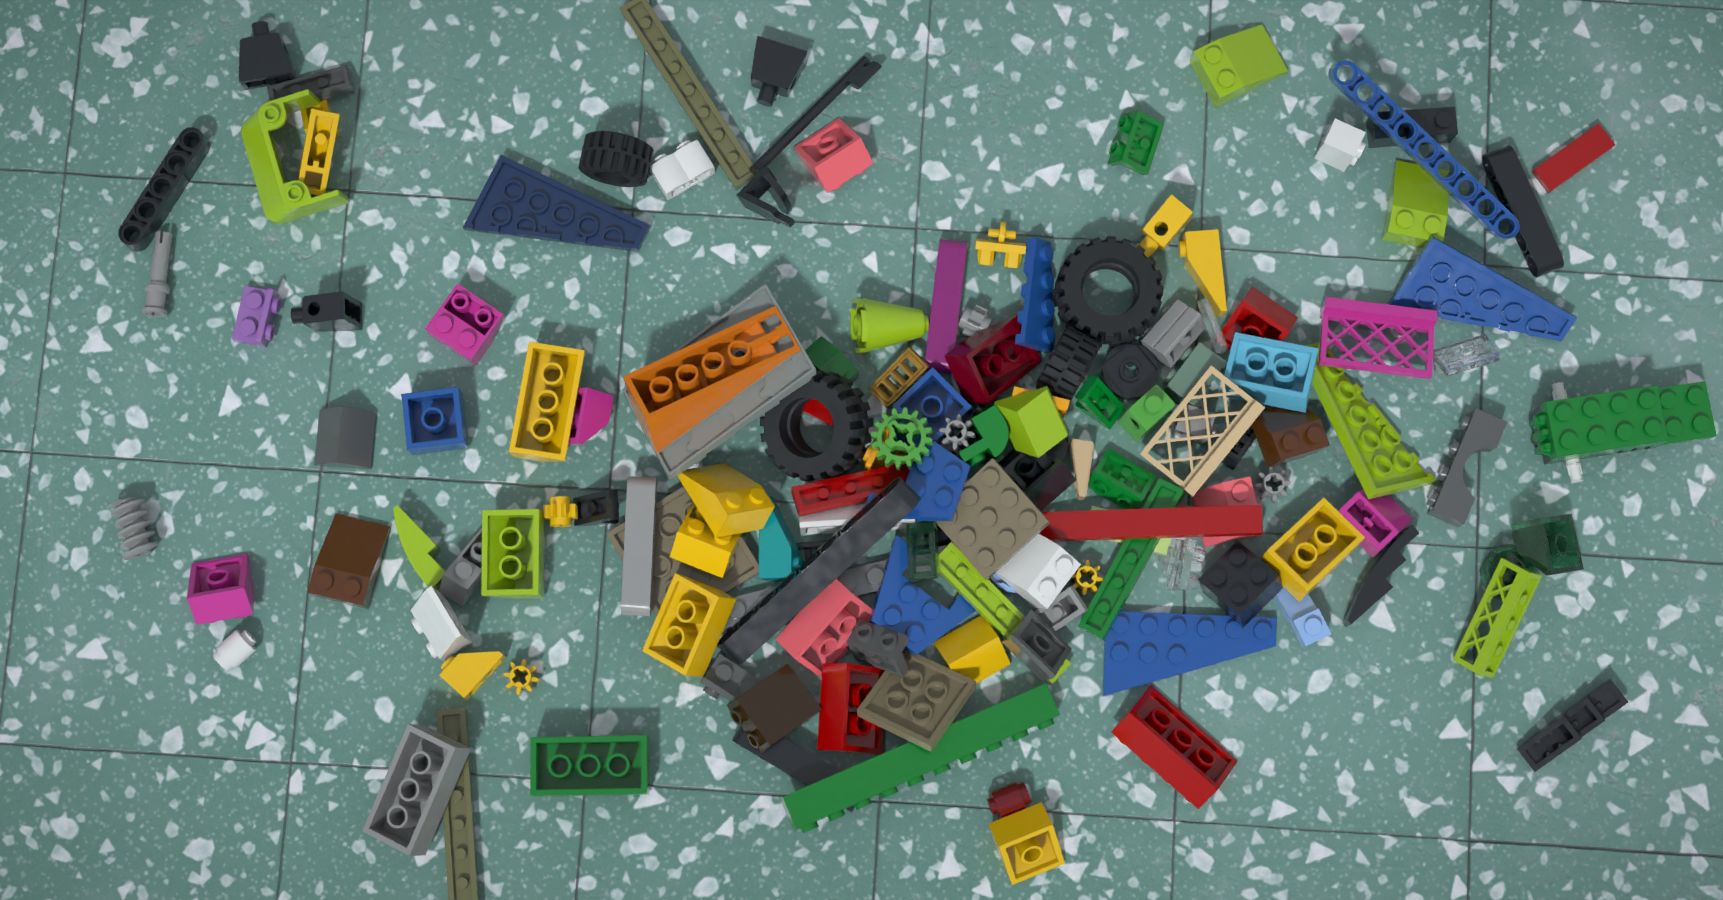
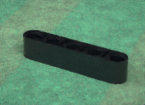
[118,127,210,252]
[1482,145,1564,278]
[732,726,855,812]

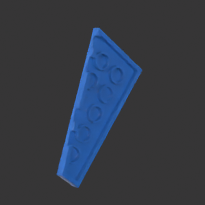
[1388,235,1577,342]

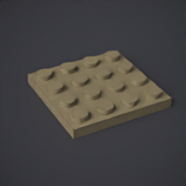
[606,486,759,617]

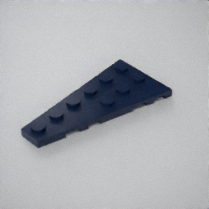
[463,155,651,252]

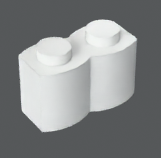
[650,140,715,200]

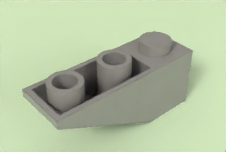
[439,527,482,606]

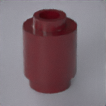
[987,781,1032,818]

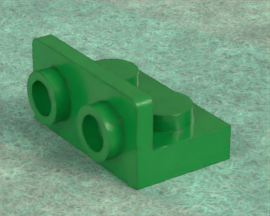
[1108,110,1164,175]
[1088,448,1157,509]

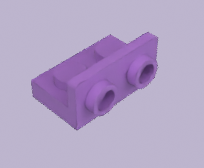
[232,286,282,348]

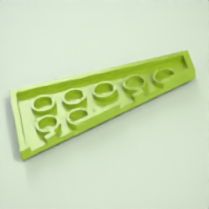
[1305,343,1436,499]

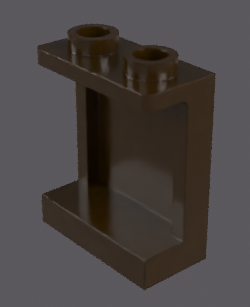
[728,663,822,753]

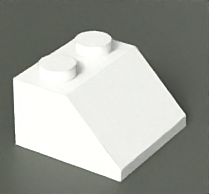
[995,534,1081,609]

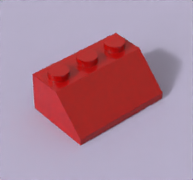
[817,663,885,755]

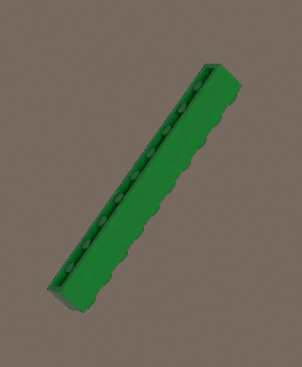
[780,683,1060,833]

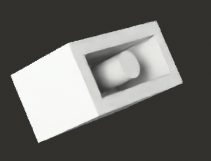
[1314,118,1366,172]

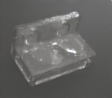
[1433,334,1500,376]

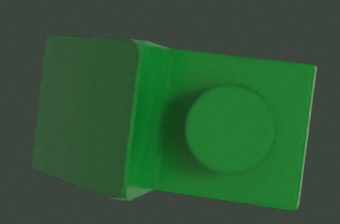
[1075,374,1126,430]

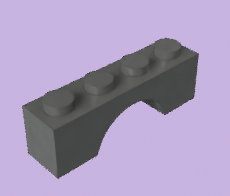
[1426,408,1507,527]

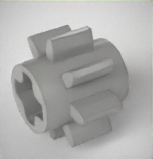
[958,304,992,338]
[939,414,976,451]
[1253,467,1291,503]

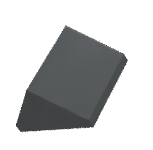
[314,406,376,469]
[1001,610,1072,681]

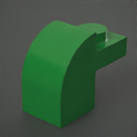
[957,405,1009,467]

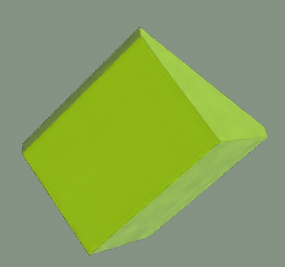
[994,386,1069,458]

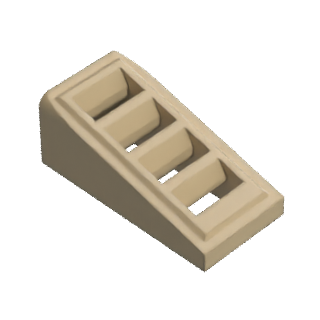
[1069,439,1094,501]

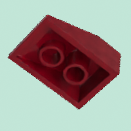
[944,312,1042,404]

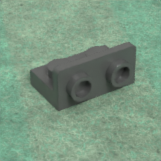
[846,620,909,677]
[700,654,761,707]

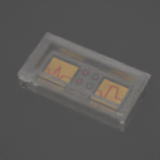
[1197,298,1229,355]

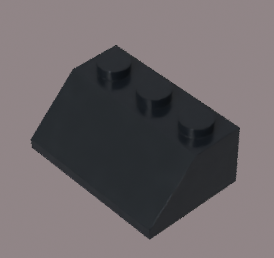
[998,448,1076,511]

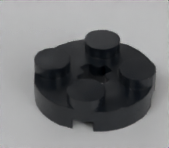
[1101,343,1158,401]

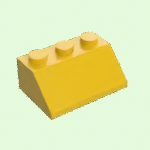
[642,573,737,677]

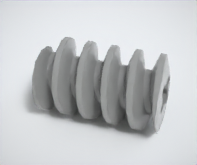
[109,497,158,560]

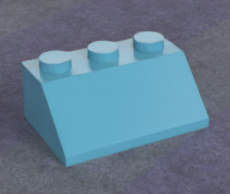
[1222,332,1319,413]

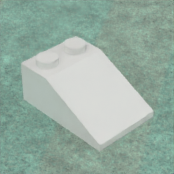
[410,586,473,661]

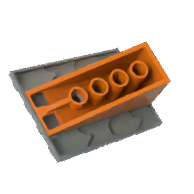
[622,284,816,480]

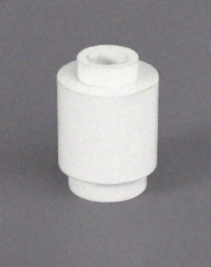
[213,629,257,671]

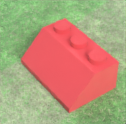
[775,579,873,678]

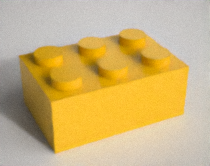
[1261,498,1365,603]

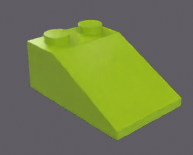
[1190,24,1288,108]
[1381,160,1449,248]

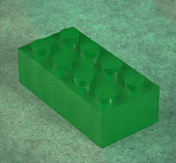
[530,735,650,797]

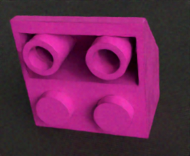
[425,283,504,366]
[1338,488,1413,558]

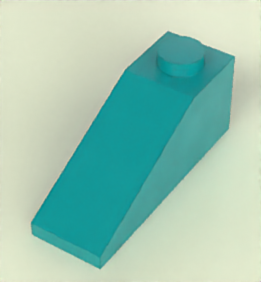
[759,495,804,582]

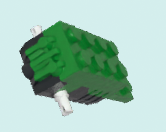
[1529,381,1717,483]

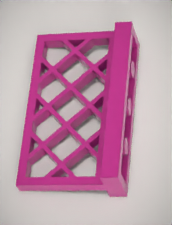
[1318,297,1437,379]

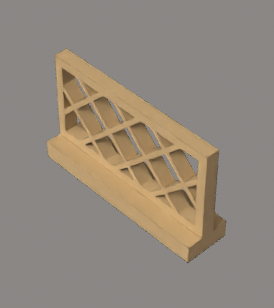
[1140,366,1265,496]

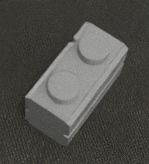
[1141,299,1206,368]

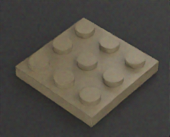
[935,458,1051,580]
[857,648,976,752]

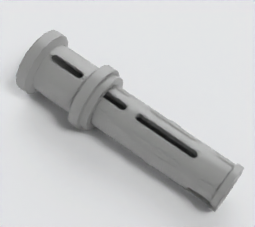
[141,231,173,318]

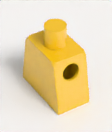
[1136,194,1193,258]

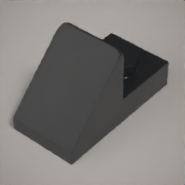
[573,490,619,526]

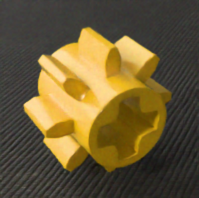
[543,496,578,527]
[1070,560,1104,596]
[503,659,540,696]

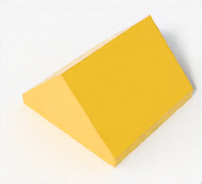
[933,616,1011,684]

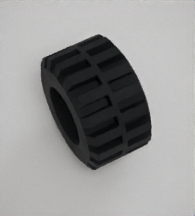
[578,131,654,187]
[1036,327,1100,402]

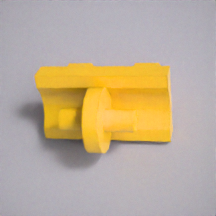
[975,221,1026,268]

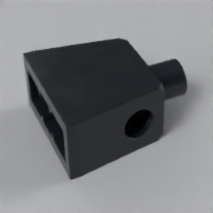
[239,21,297,90]
[751,36,808,107]
[291,291,362,332]

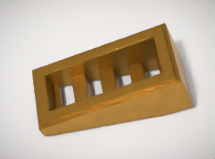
[869,347,930,408]

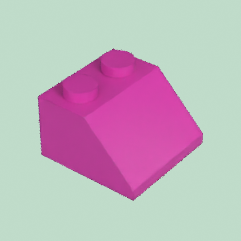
[187,553,255,625]

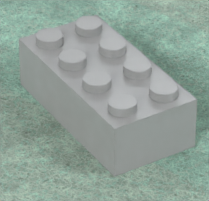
[362,724,471,856]

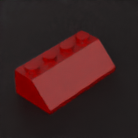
[1111,685,1238,809]

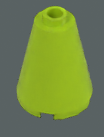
[850,297,929,353]

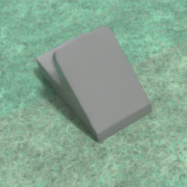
[1034,586,1088,632]

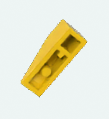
[297,108,340,196]
[1178,229,1227,317]

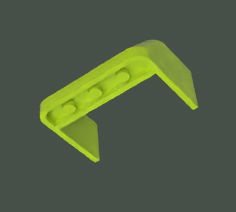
[241,89,350,224]

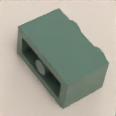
[1164,342,1227,406]

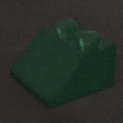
[1511,514,1584,576]

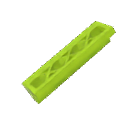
[1453,558,1543,678]

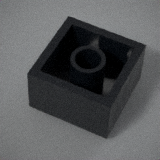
[1198,540,1283,628]

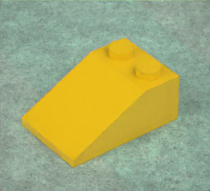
[677,463,775,538]

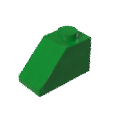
[805,336,859,382]

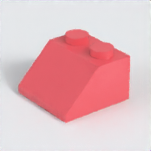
[793,118,874,193]
[1191,476,1264,548]

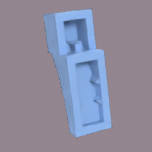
[1274,587,1331,648]

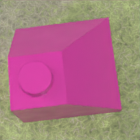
[569,388,614,444]

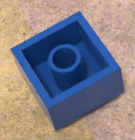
[892,367,973,445]
[401,387,469,455]

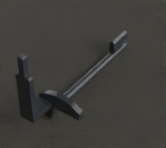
[737,56,882,228]

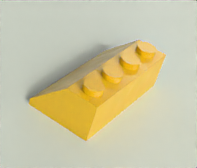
[509,342,585,462]

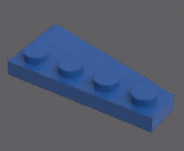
[1015,237,1055,353]

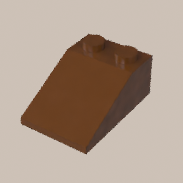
[307,513,391,609]

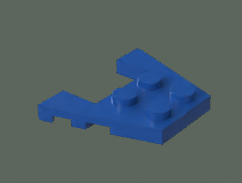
[865,422,970,521]
[869,536,976,655]

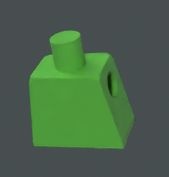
[1118,384,1176,443]

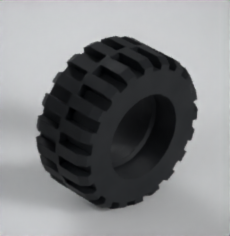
[1054,236,1164,348]
[759,371,873,482]

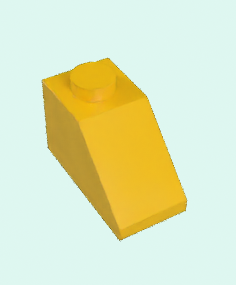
[439,651,507,700]

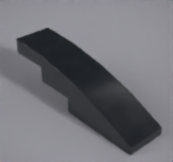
[1342,525,1419,627]
[1517,678,1628,772]

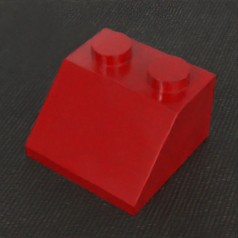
[1215,287,1299,350]

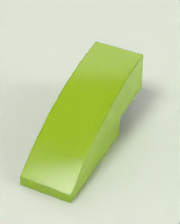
[393,505,446,590]

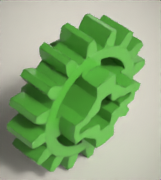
[871,407,933,471]

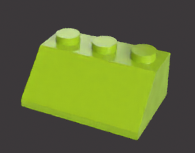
[481,509,545,599]

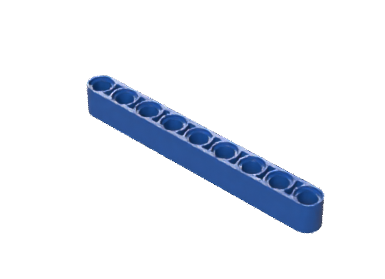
[1328,60,1520,239]

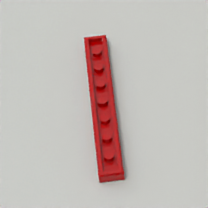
[1039,505,1263,542]

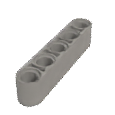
[621,477,657,616]

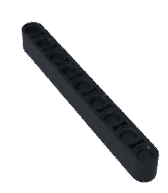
[717,477,921,665]

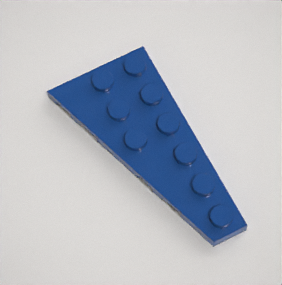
[1103,611,1276,696]

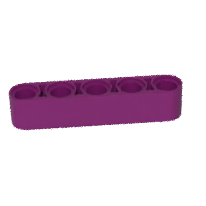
[925,238,967,374]

